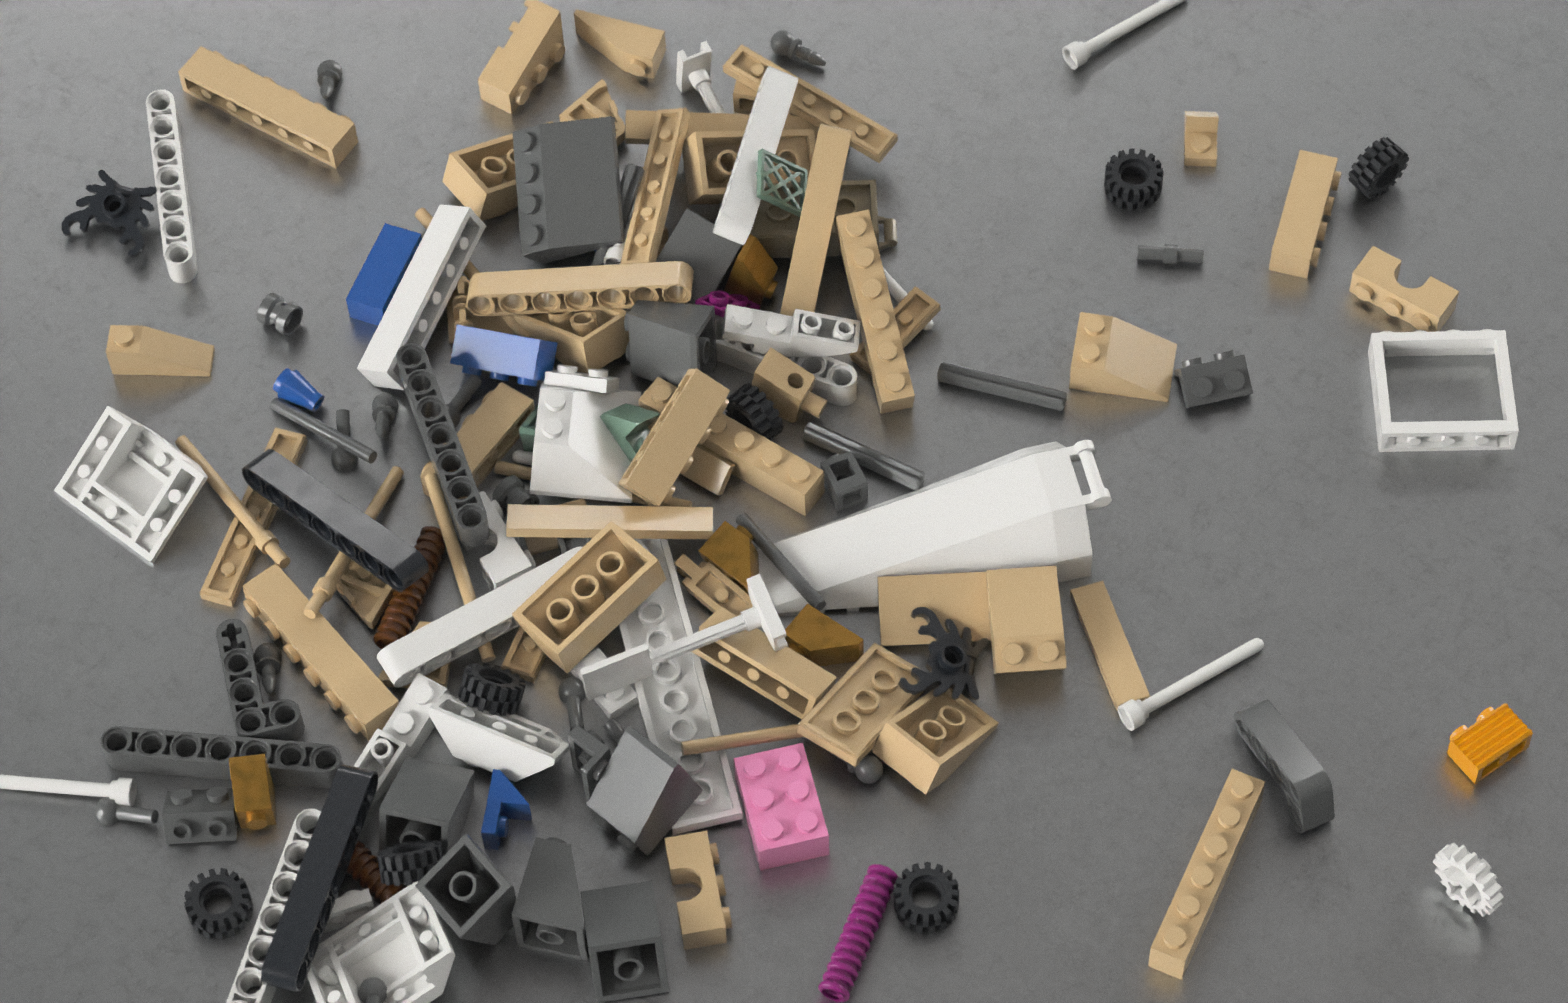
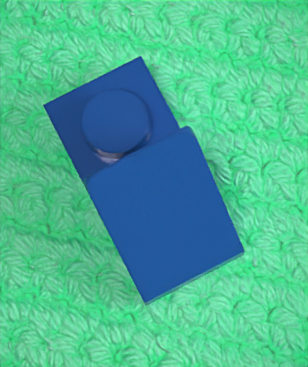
[481,769,532,850]

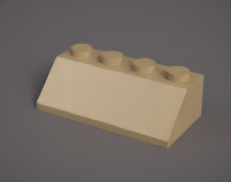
[512,520,667,673]

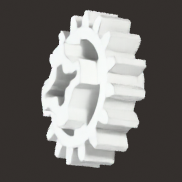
[1433,843,1504,916]

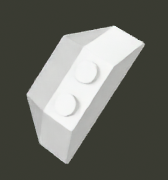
[428,693,569,782]

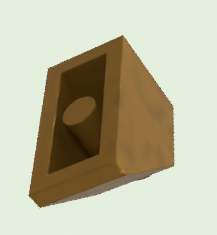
[724,234,779,305]
[698,521,759,595]
[785,603,864,666]
[229,754,277,830]

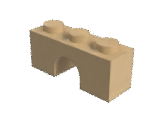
[1349,246,1459,332]
[664,830,732,950]

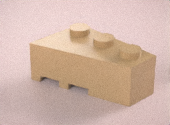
[478,0,565,114]

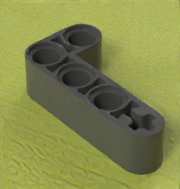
[216,619,305,741]
[1234,699,1335,833]

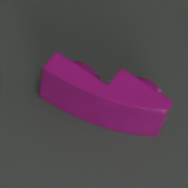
[695,291,760,319]

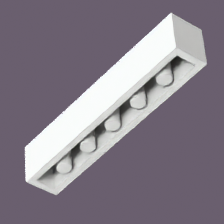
[357,204,486,390]

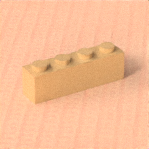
[1269,150,1342,279]
[618,368,731,506]
[420,382,535,507]
[691,607,837,719]

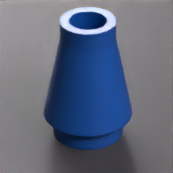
[273,368,324,413]

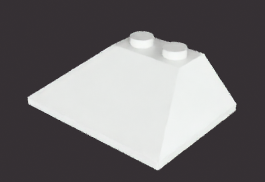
[530,382,641,503]
[54,406,208,563]
[307,882,455,1003]

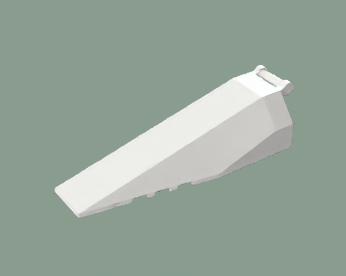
[756,440,1112,617]

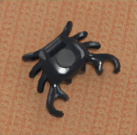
[61,170,157,258]
[898,607,989,700]

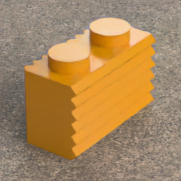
[1447,703,1533,784]

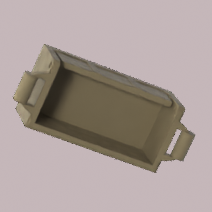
[749,180,898,258]

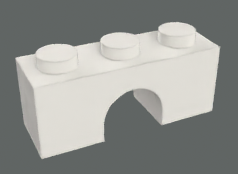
[448,490,536,590]

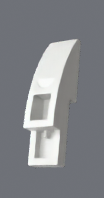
[722,304,860,357]
[353,673,450,806]

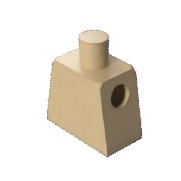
[752,347,828,423]

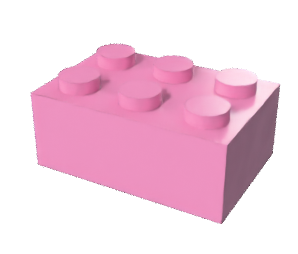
[733,743,830,871]

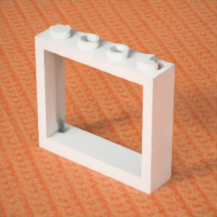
[1368,329,1519,452]

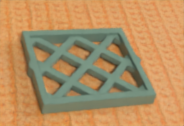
[756,148,808,217]

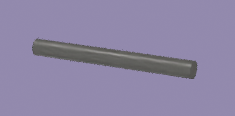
[270,398,378,464]
[736,513,826,611]

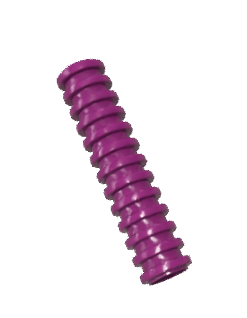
[818,864,898,1002]

